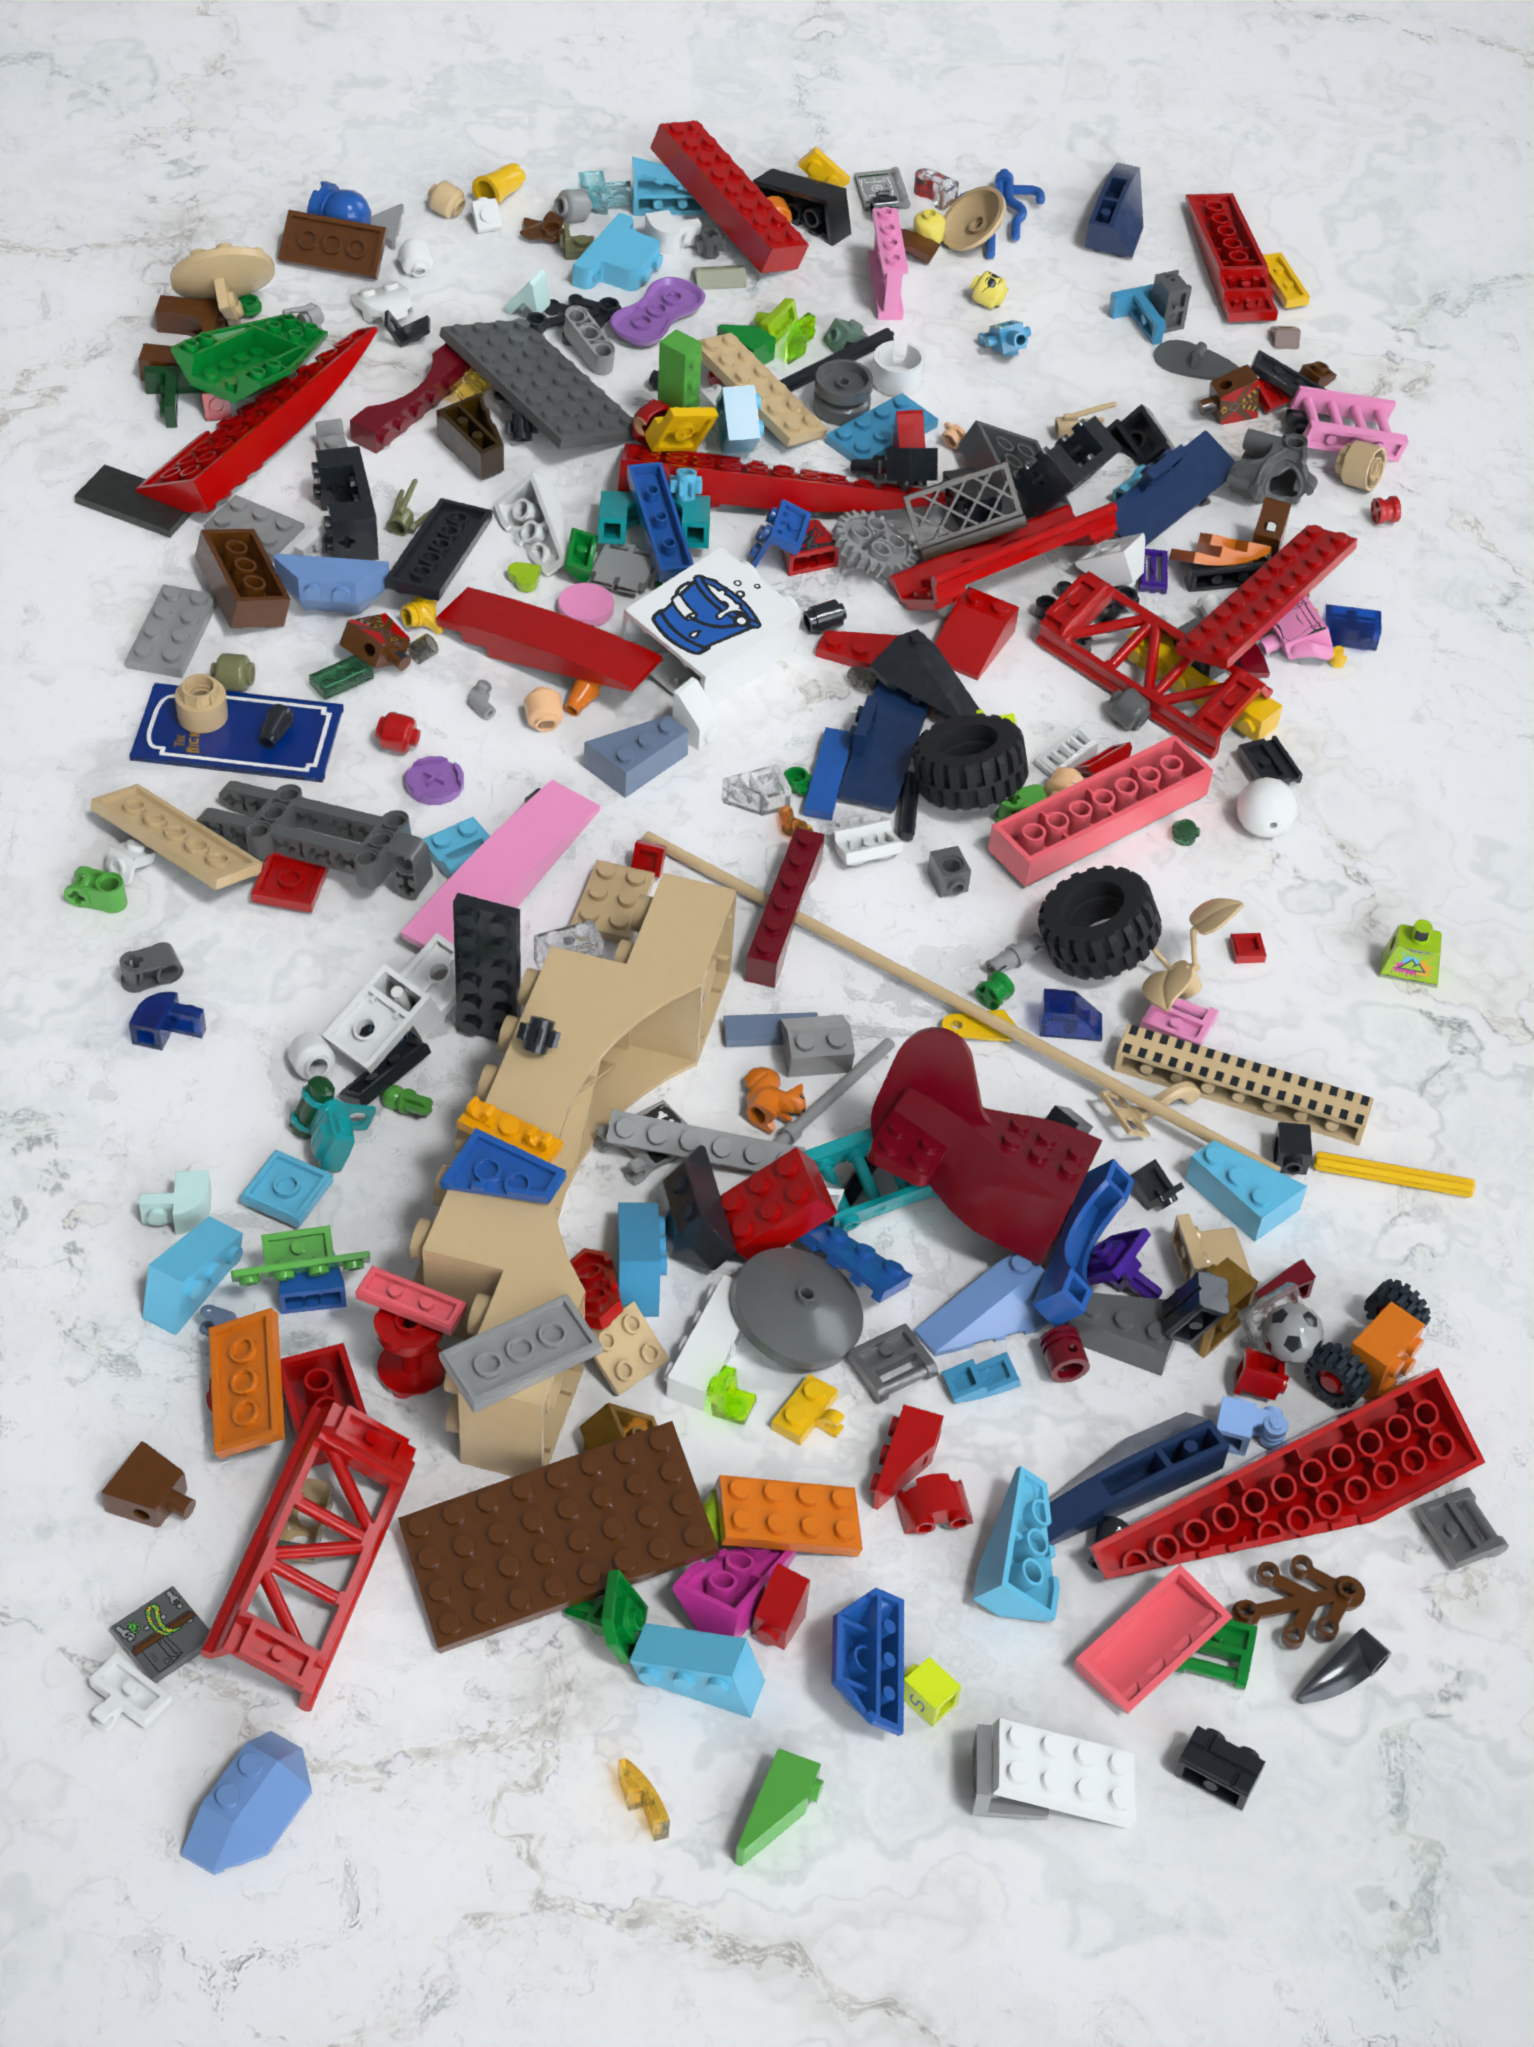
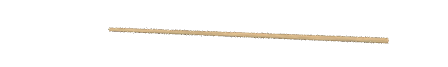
[643,831,1281,1172]

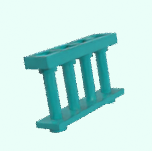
[804,1128,939,1231]

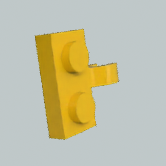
[798,146,850,188]
[771,1374,844,1446]

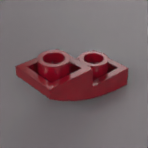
[1234,643,1270,679]

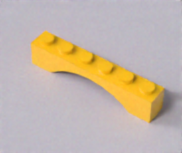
[1126,627,1283,741]

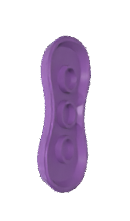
[609,277,706,346]

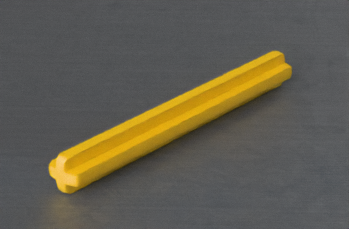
[1314,1151,1476,1198]

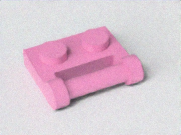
[1140,997,1219,1045]

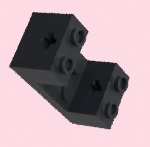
[1014,416,1123,517]
[311,446,379,561]

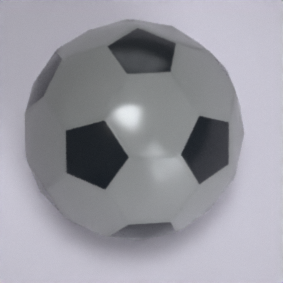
[1262,1302,1324,1364]

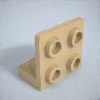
[1170,1214,1252,1283]
[591,1302,669,1395]

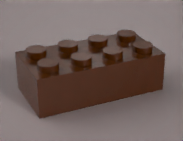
[195,529,291,629]

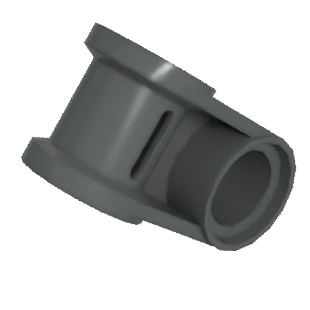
[119,942,184,993]

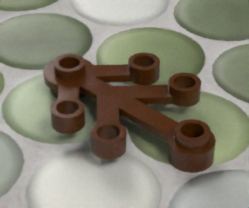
[1230,1555,1365,1650]

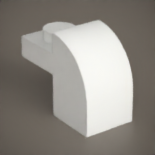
[645,210,702,255]

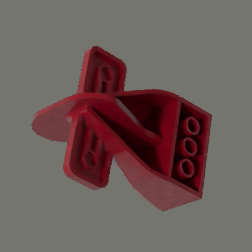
[867,1027,1103,1266]

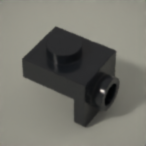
[1130,1159,1185,1210]

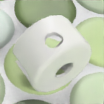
[872,341,925,396]

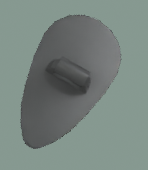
[1154,340,1239,380]

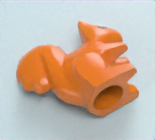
[744,1067,806,1134]

